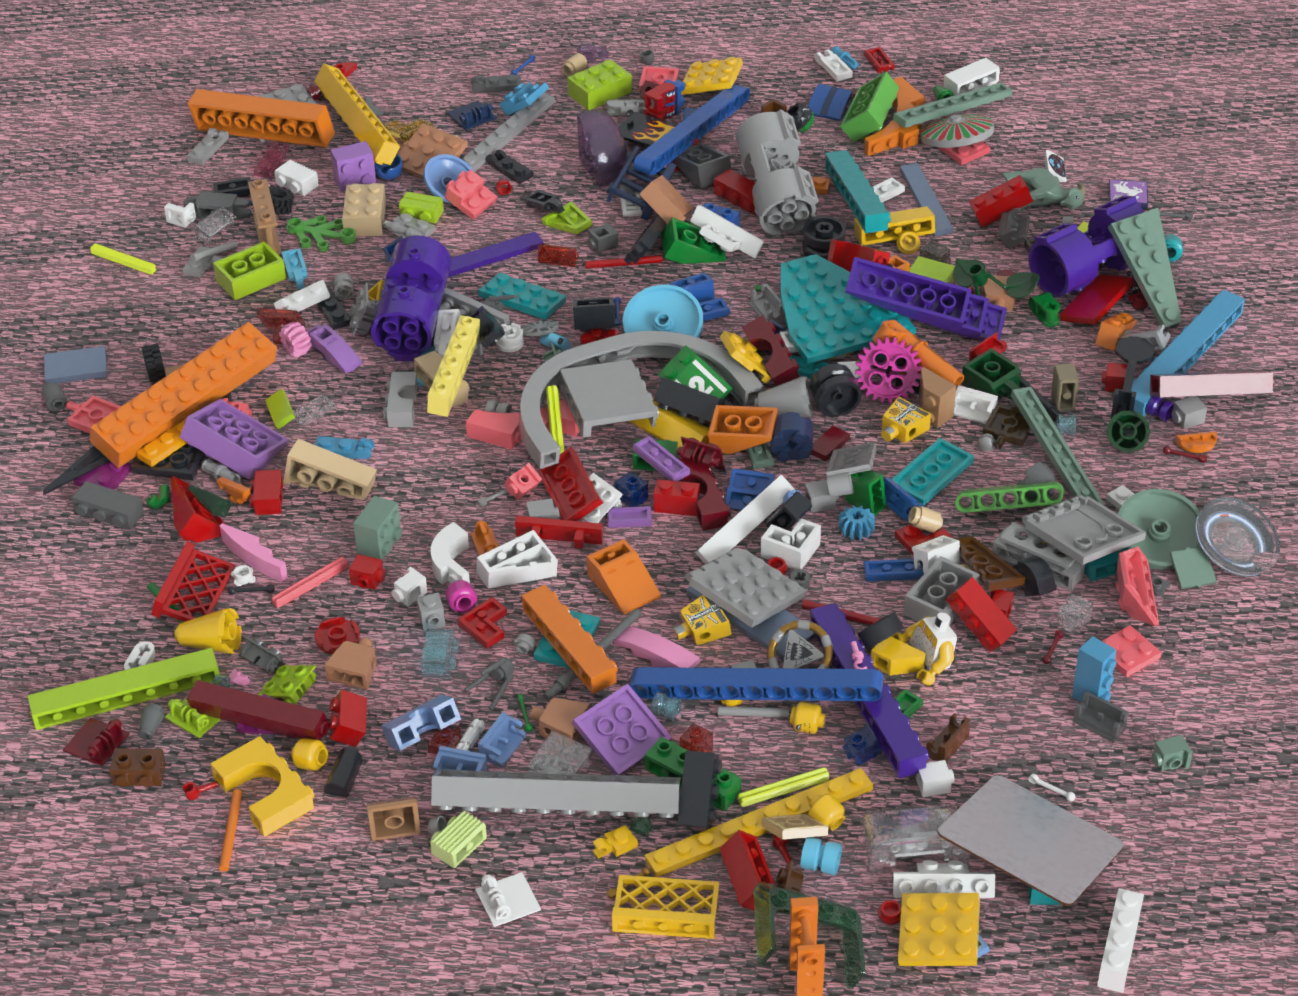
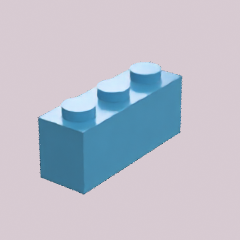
[1072,636,1117,703]

